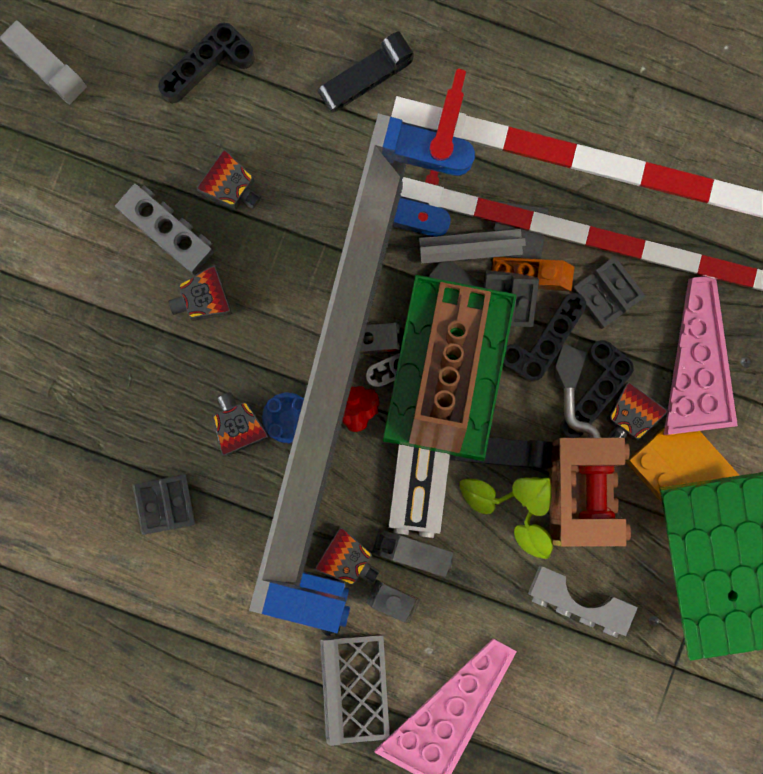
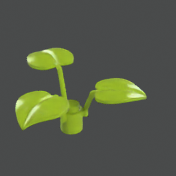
[459,477,553,559]

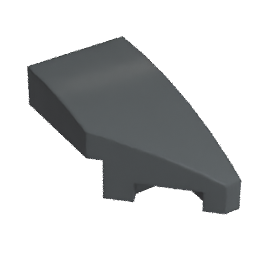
[554,344,587,391]

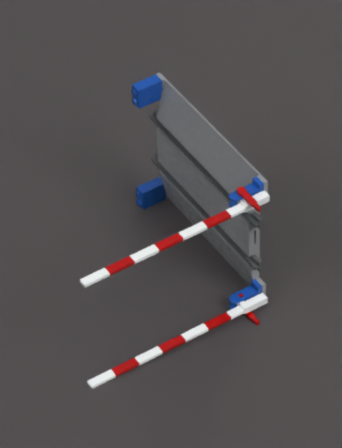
[249,69,763,633]

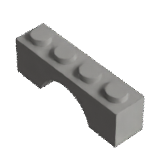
[528,566,638,638]

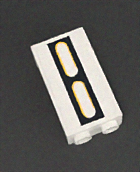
[389,445,450,538]

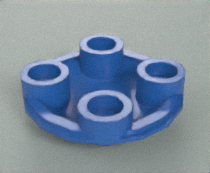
[262,392,304,443]

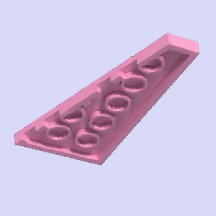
[664,277,738,435]
[374,639,517,774]

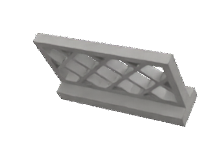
[419,229,526,264]
[320,635,390,746]

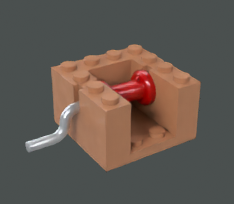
[549,388,631,547]

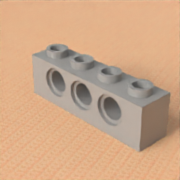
[115,183,214,275]

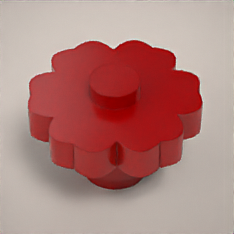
[342,386,380,432]

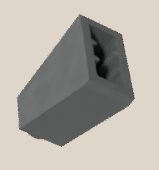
[372,529,454,577]

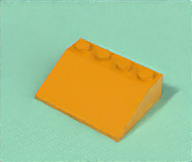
[625,426,739,503]

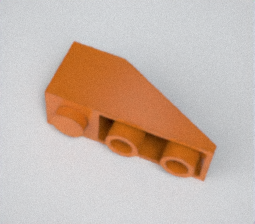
[492,257,574,291]

